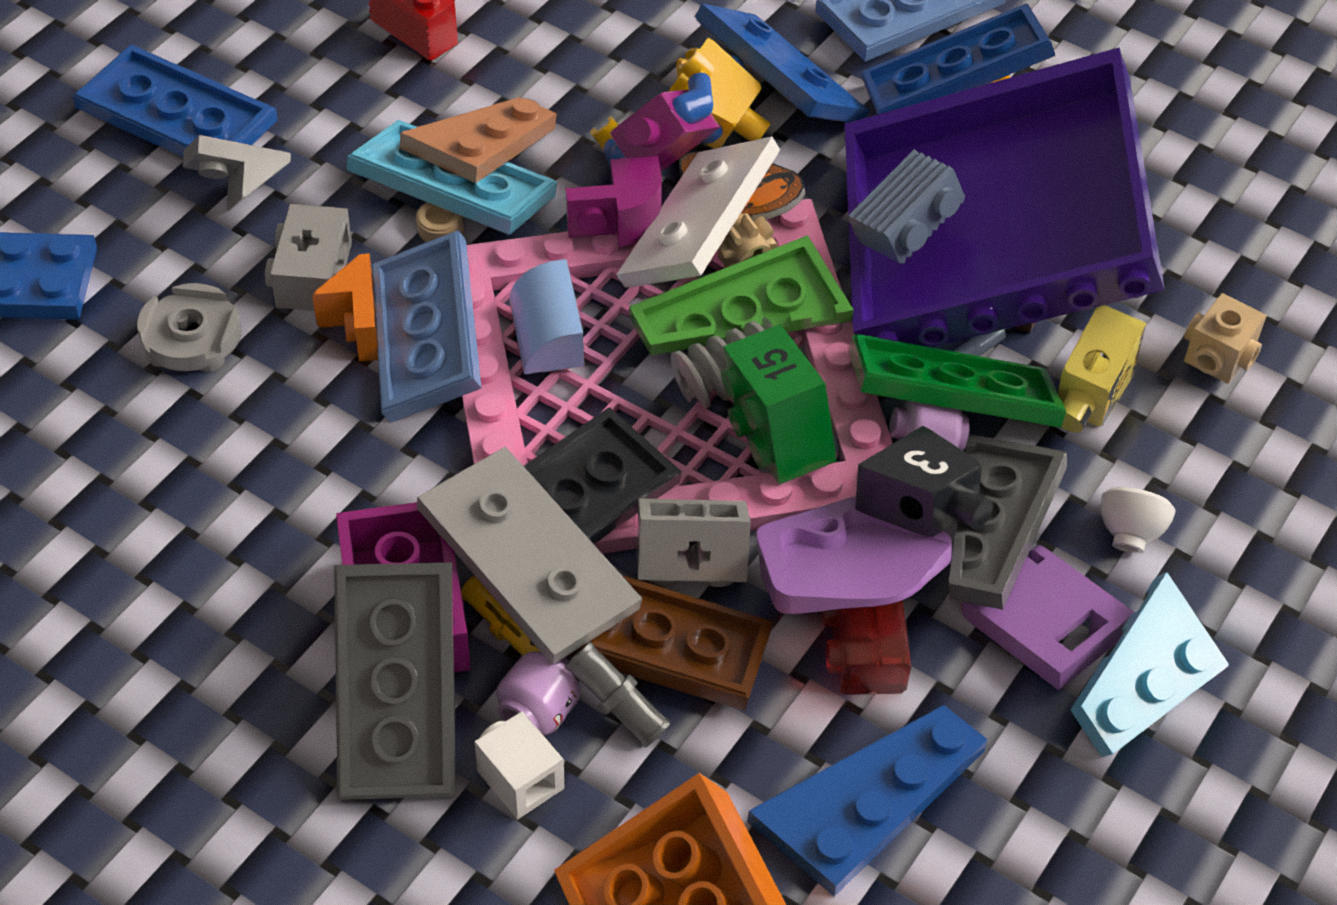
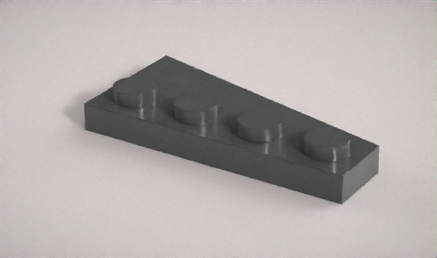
[949,434,1067,610]

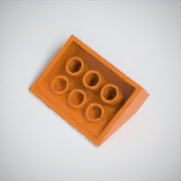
[554,773,786,905]

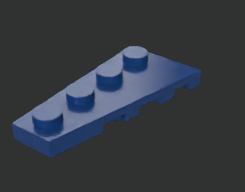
[747,705,988,897]

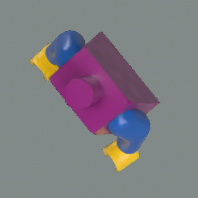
[590,48,720,172]

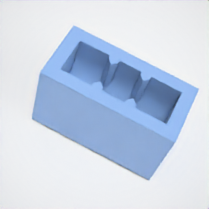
[509,259,584,374]

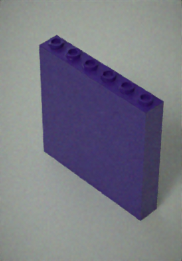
[845,47,1165,347]

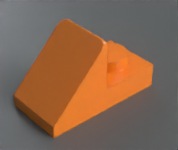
[312,253,378,361]

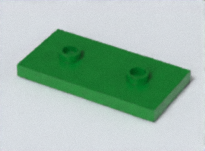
[849,334,1067,428]

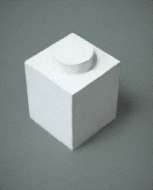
[475,711,564,820]

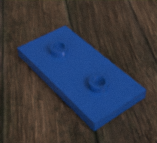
[694,3,870,123]
[860,4,1056,115]
[73,44,278,157]

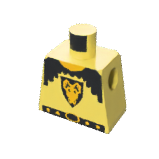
[1058,305,1146,433]

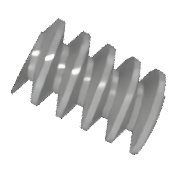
[670,317,773,409]

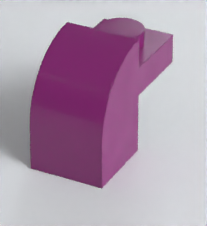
[565,156,662,247]

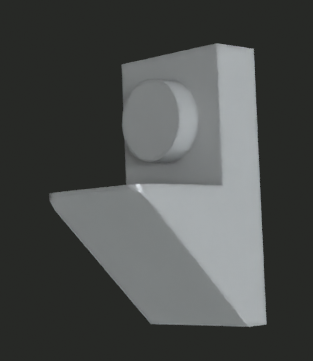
[183,135,291,211]

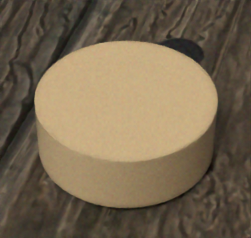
[416,202,464,242]

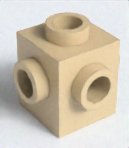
[1184,293,1267,384]

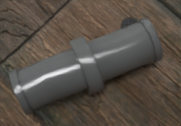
[565,641,671,748]

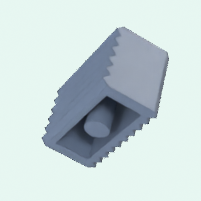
[847,149,965,263]

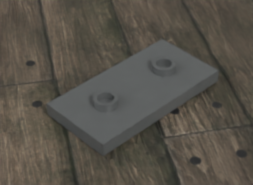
[334,563,456,800]

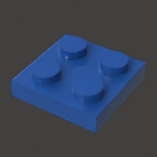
[0,232,97,320]

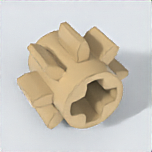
[717,213,778,268]

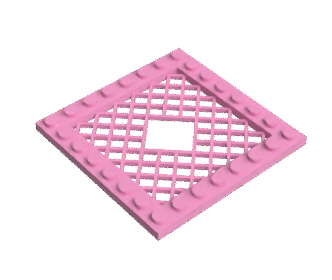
[461,199,893,554]

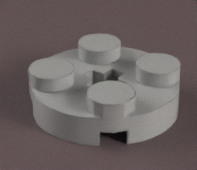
[137,283,241,373]

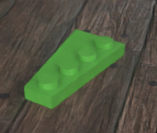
[629,235,854,355]

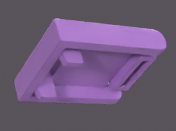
[961,545,1135,690]

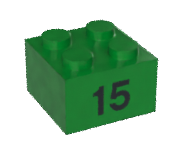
[721,324,837,485]

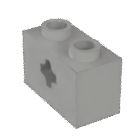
[265,204,352,311]
[636,498,751,587]

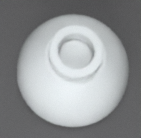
[1100,487,1176,554]

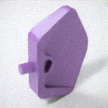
[757,496,952,614]

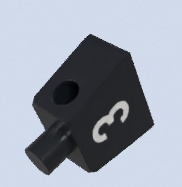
[855,426,993,537]

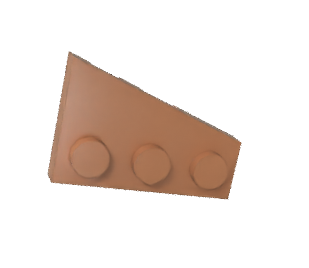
[400,97,557,183]

